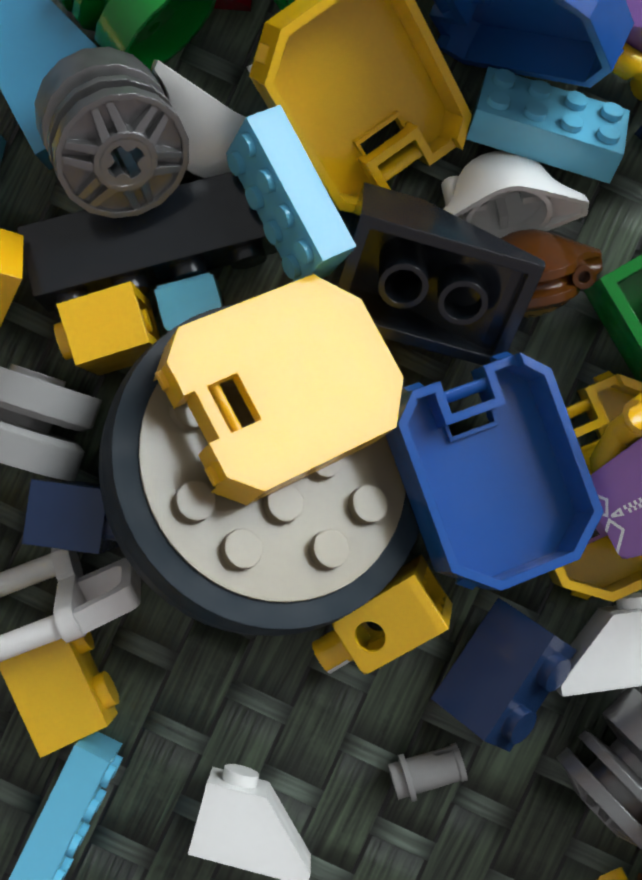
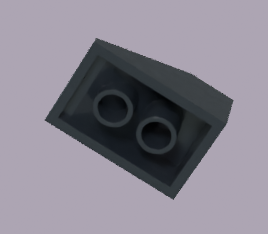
[331,182,546,365]

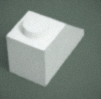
[556,592,642,697]
[188,764,311,880]

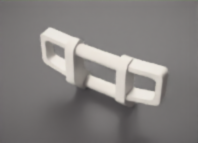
[0,548,141,662]

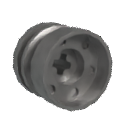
[34,47,189,218]
[556,687,642,850]

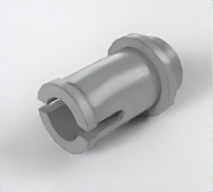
[388,742,468,802]

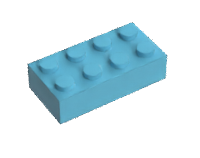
[466,66,630,184]
[226,105,357,281]
[8,731,123,880]

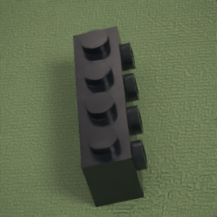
[17,172,277,314]

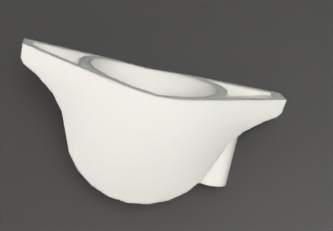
[151,59,246,178]
[441,151,589,238]

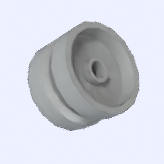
[0,364,102,481]

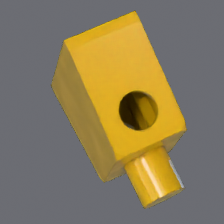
[312,555,453,675]

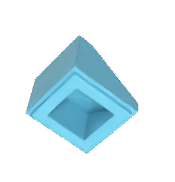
[154,272,224,331]

